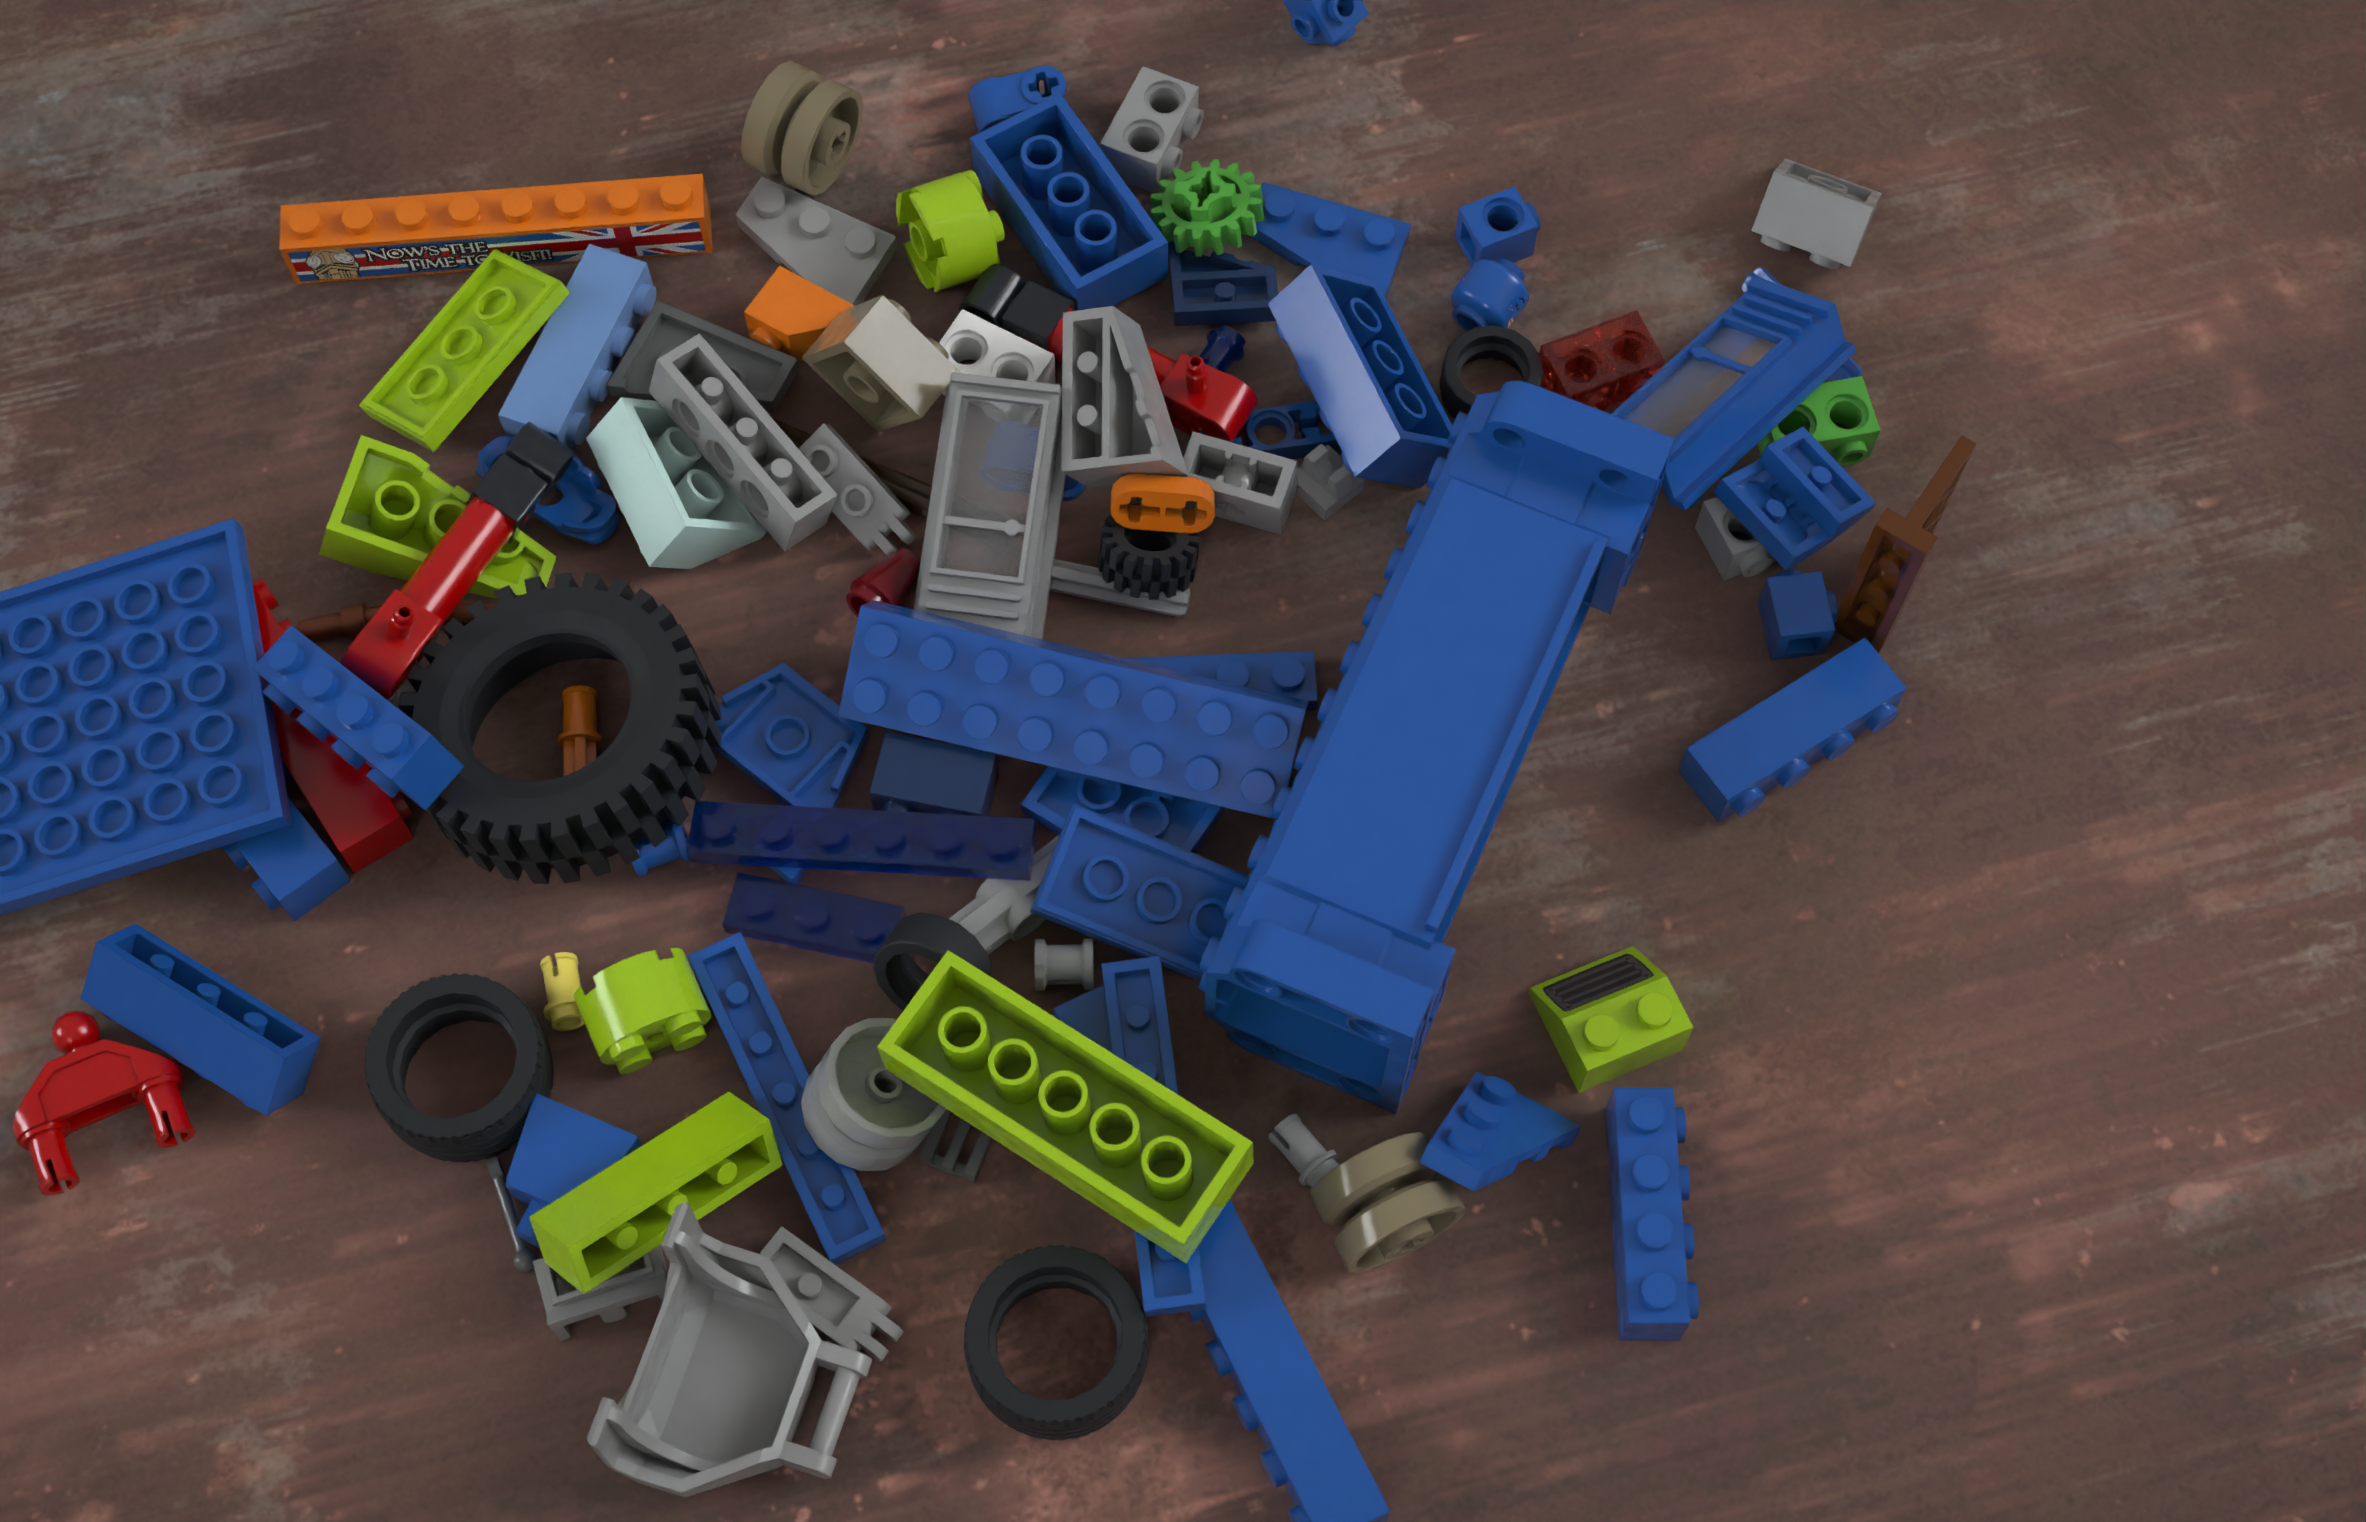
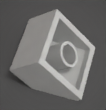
[1751,158,1882,270]

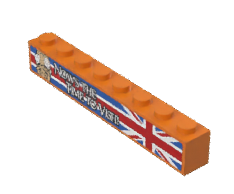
[279,174,713,284]

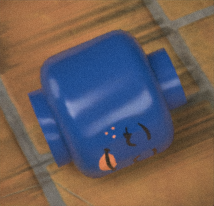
[1450,258,1529,331]

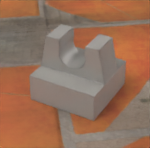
[1296,444,1365,521]

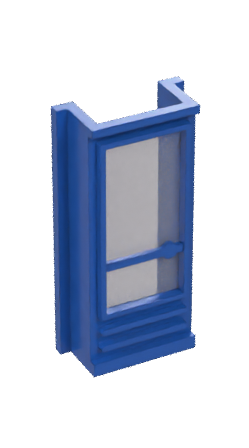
[1612,276,1856,511]

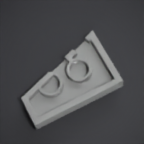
[735,176,898,306]

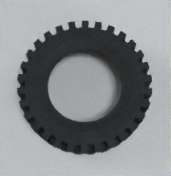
[398,573,722,884]

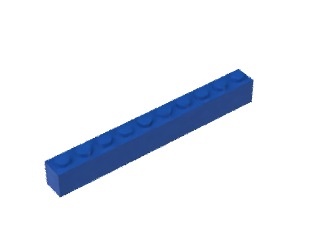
[1053,985,1390,1522]

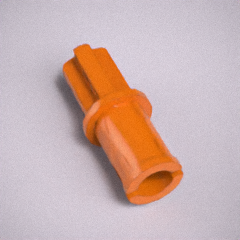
[557,685,603,776]

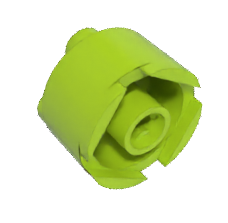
[896,170,1005,292]
[574,948,711,1074]

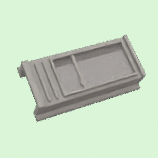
[914,372,1066,639]

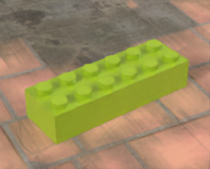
[877,950,1254,1263]

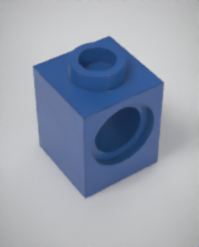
[1454,186,1540,266]

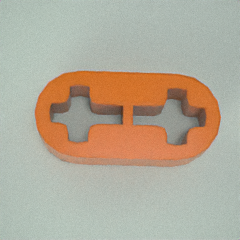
[1110,473,1215,533]

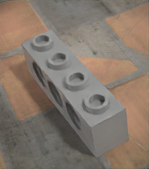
[649,333,838,551]

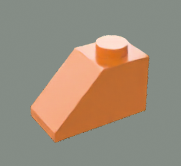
[744,266,855,362]

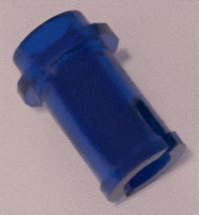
[1199,325,1246,373]

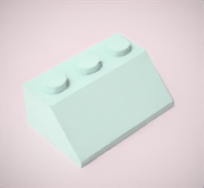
[586,397,767,569]

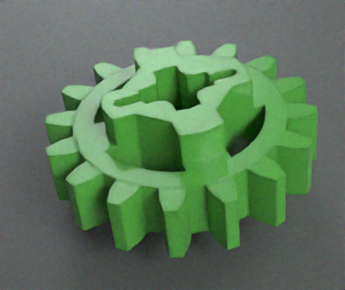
[1151,159,1264,257]

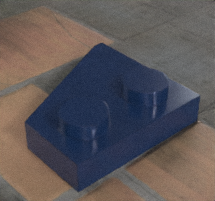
[1168,241,1278,327]

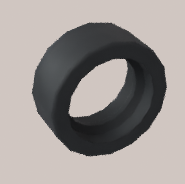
[1439,325,1544,419]
[873,912,992,1011]

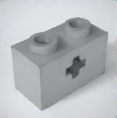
[1183,432,1298,535]

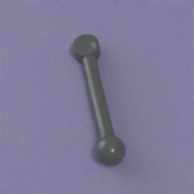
[486,1156,537,1273]

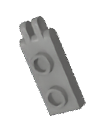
[798,423,917,557]
[760,1226,904,1362]

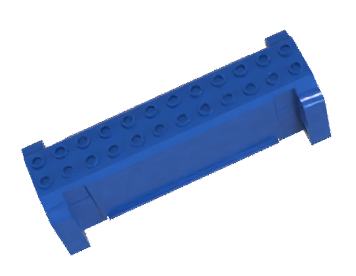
[1199,381,1675,1114]

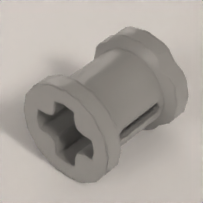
[1035,939,1094,991]

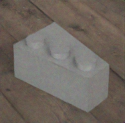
[1061,306,1189,488]

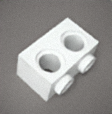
[939,309,1056,425]

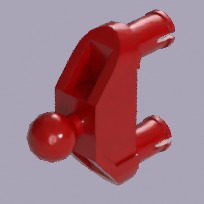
[12,1010,195,1196]

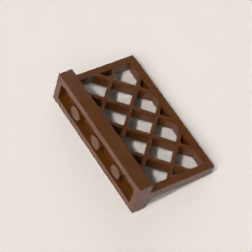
[1834,435,1977,654]

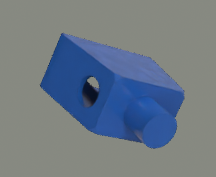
[506,1093,643,1247]

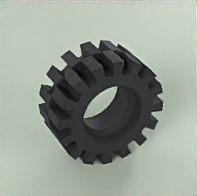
[1098,504,1200,600]

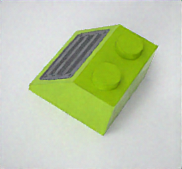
[1528,946,1694,1093]

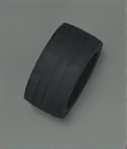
[364,973,554,1163]
[964,1245,1149,1441]

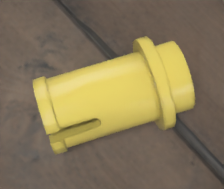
[540,952,585,1031]

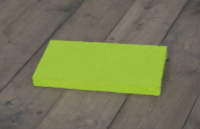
[359,249,570,452]

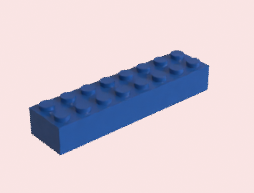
[838,600,1309,818]

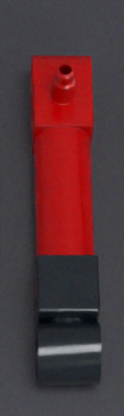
[959,264,1258,443]
[340,422,576,700]

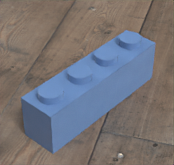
[498,244,657,450]

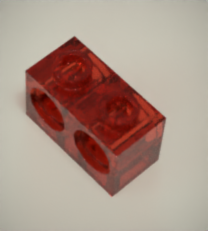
[1539,310,1665,411]

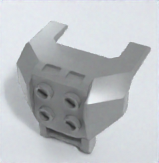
[587,1202,872,1497]

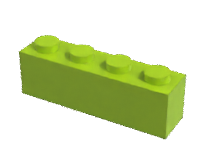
[529,1092,783,1294]

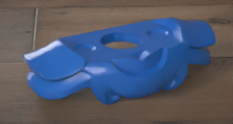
[475,435,620,544]

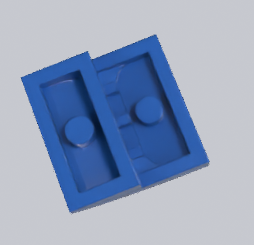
[1714,427,1876,571]

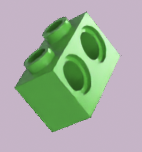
[1757,376,1881,467]

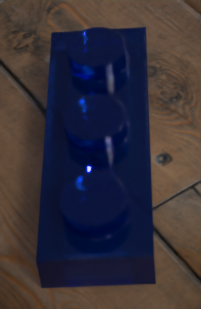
[722,872,906,963]

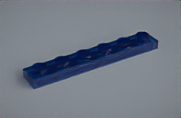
[686,801,1037,881]

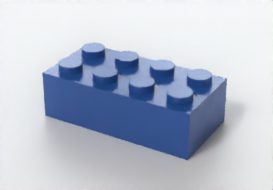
[970,93,1168,311]
[1268,264,1452,489]

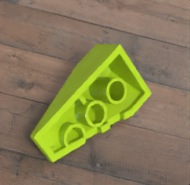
[319,435,557,599]

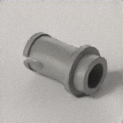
[1268,1114,1339,1188]

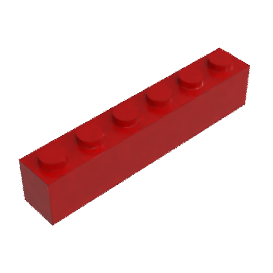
[252,577,413,873]

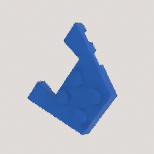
[712,663,869,888]

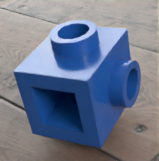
[1283,0,1369,46]

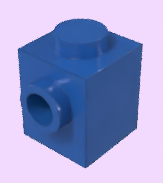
[1757,569,1837,661]

